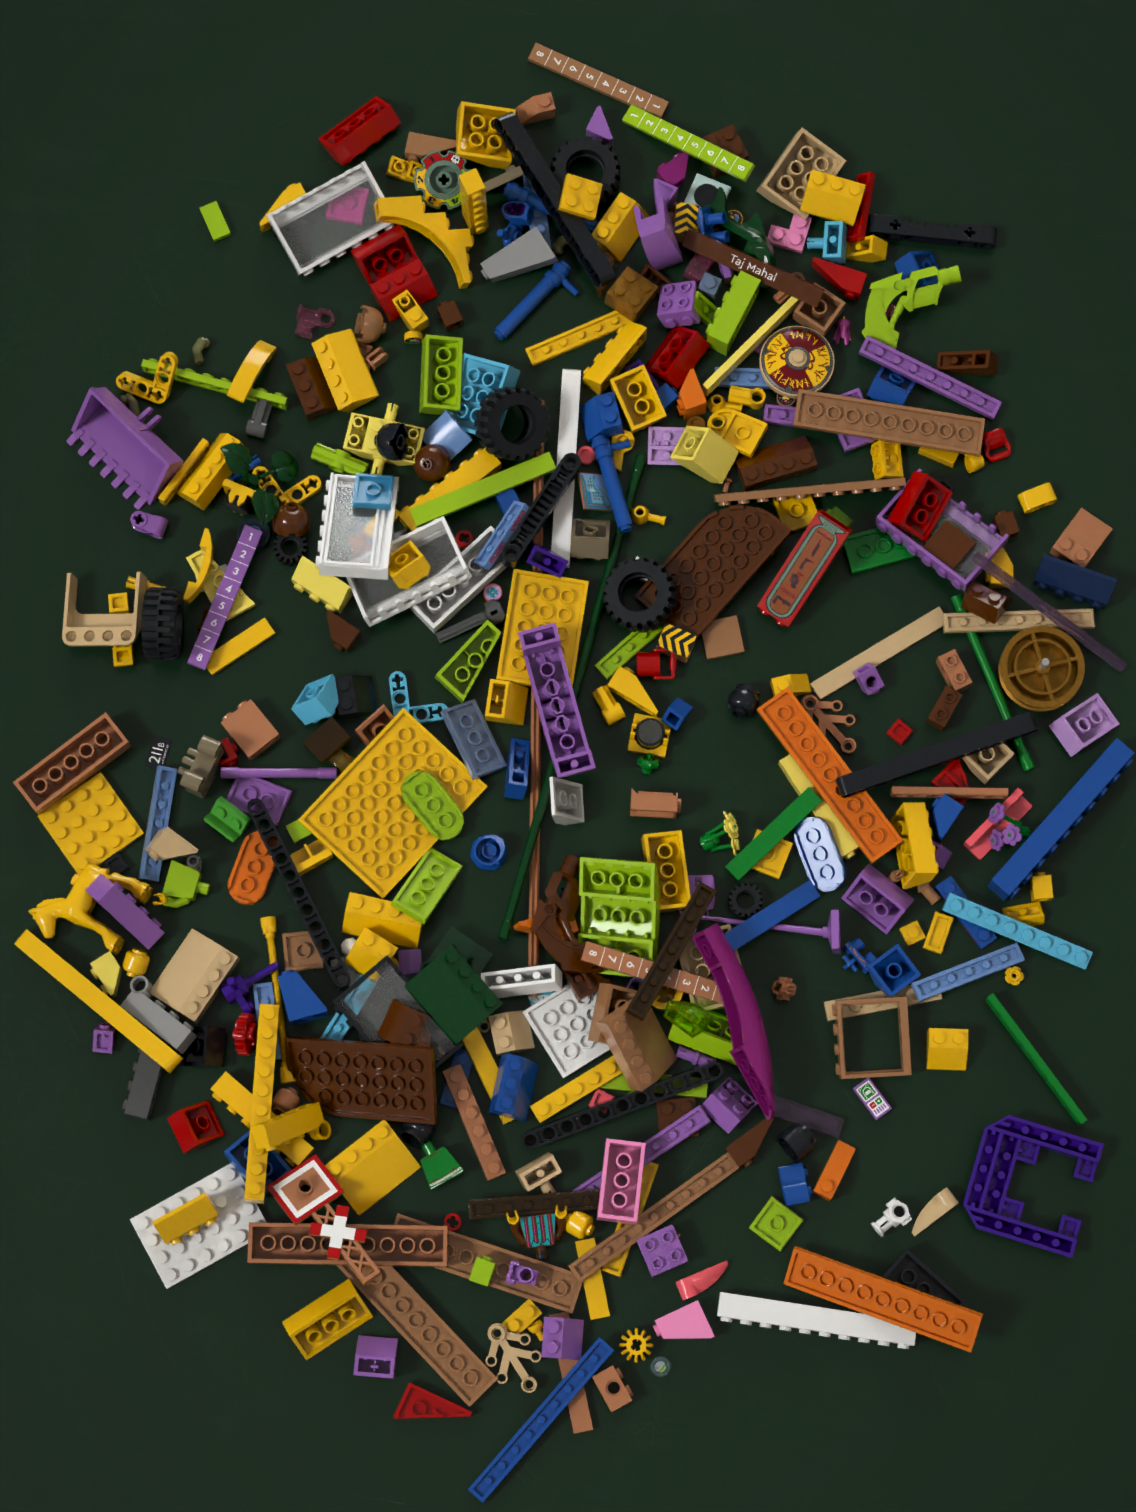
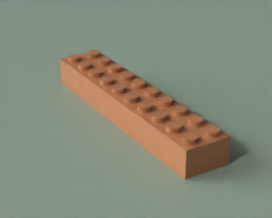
[247,1222,449,1267]

